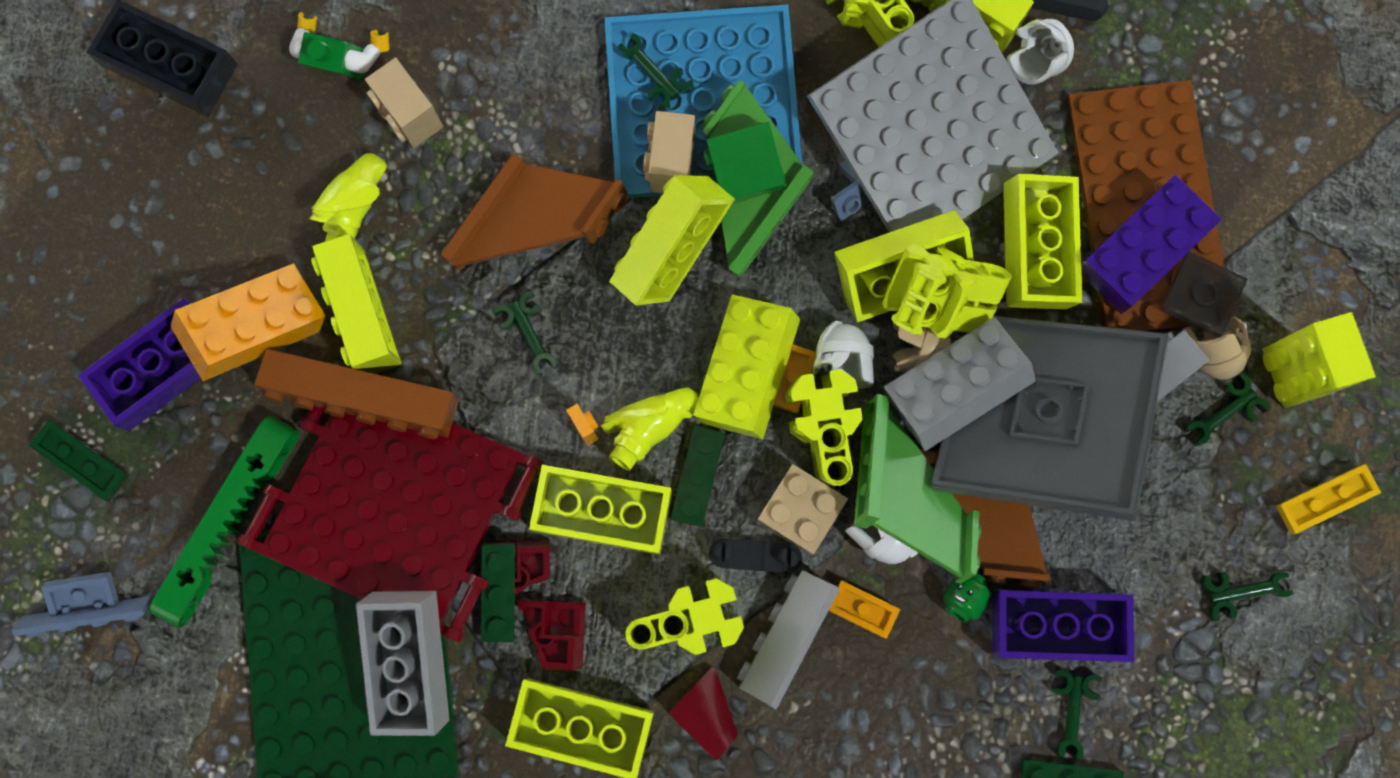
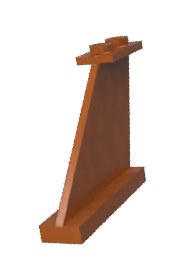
[441,153,628,271]
[920,450,1050,588]

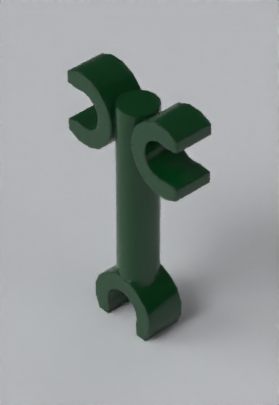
[618,33,694,112]
[492,291,558,376]
[1183,373,1271,447]
[1201,572,1293,621]
[1051,669,1102,760]

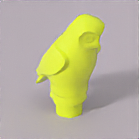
[309,153,387,242]
[601,387,699,471]

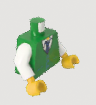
[289,12,389,80]

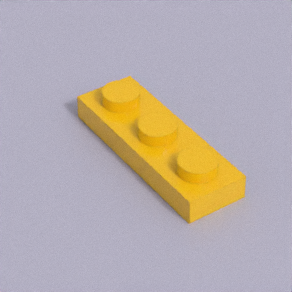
[1276,464,1381,535]

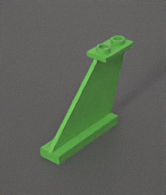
[702,80,814,278]
[854,394,982,583]

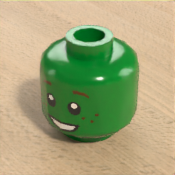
[943,574,992,623]

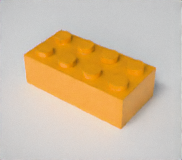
[171,263,326,381]

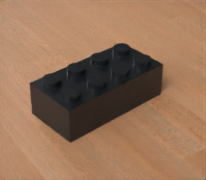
[86,0,238,117]

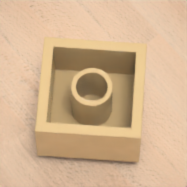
[365,57,443,148]
[643,111,695,193]
[757,464,848,556]

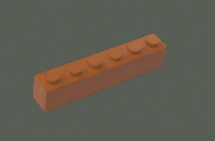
[254,349,459,439]

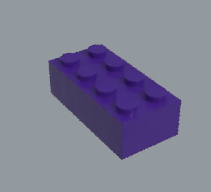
[1081,174,1222,315]
[78,297,201,431]
[992,590,1134,662]

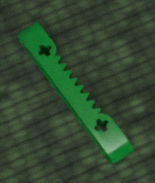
[149,415,300,629]

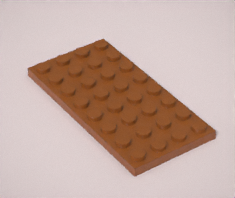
[1066,80,1233,332]

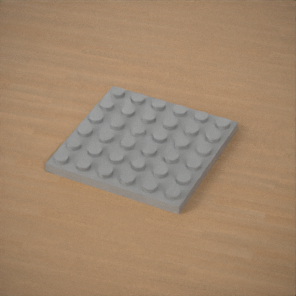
[807,0,1058,233]

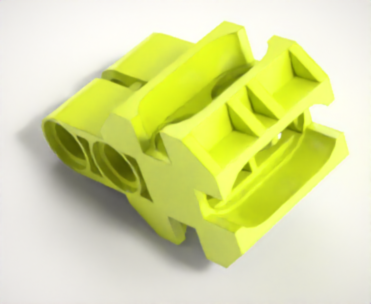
[825,0,914,47]
[882,243,1012,338]
[784,369,863,486]
[626,578,744,655]

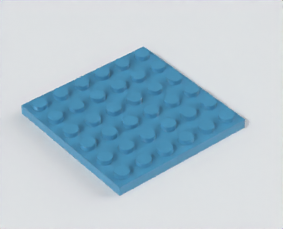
[604,5,802,198]

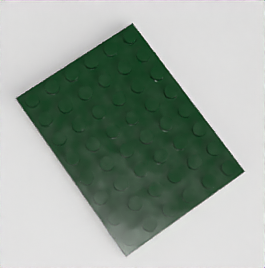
[238,533,460,778]

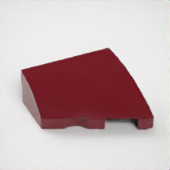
[485,539,550,595]
[518,600,586,670]
[668,666,738,761]

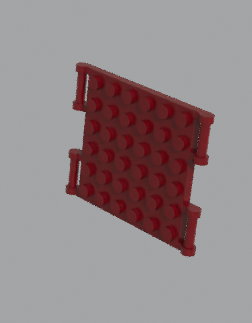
[236,406,545,643]

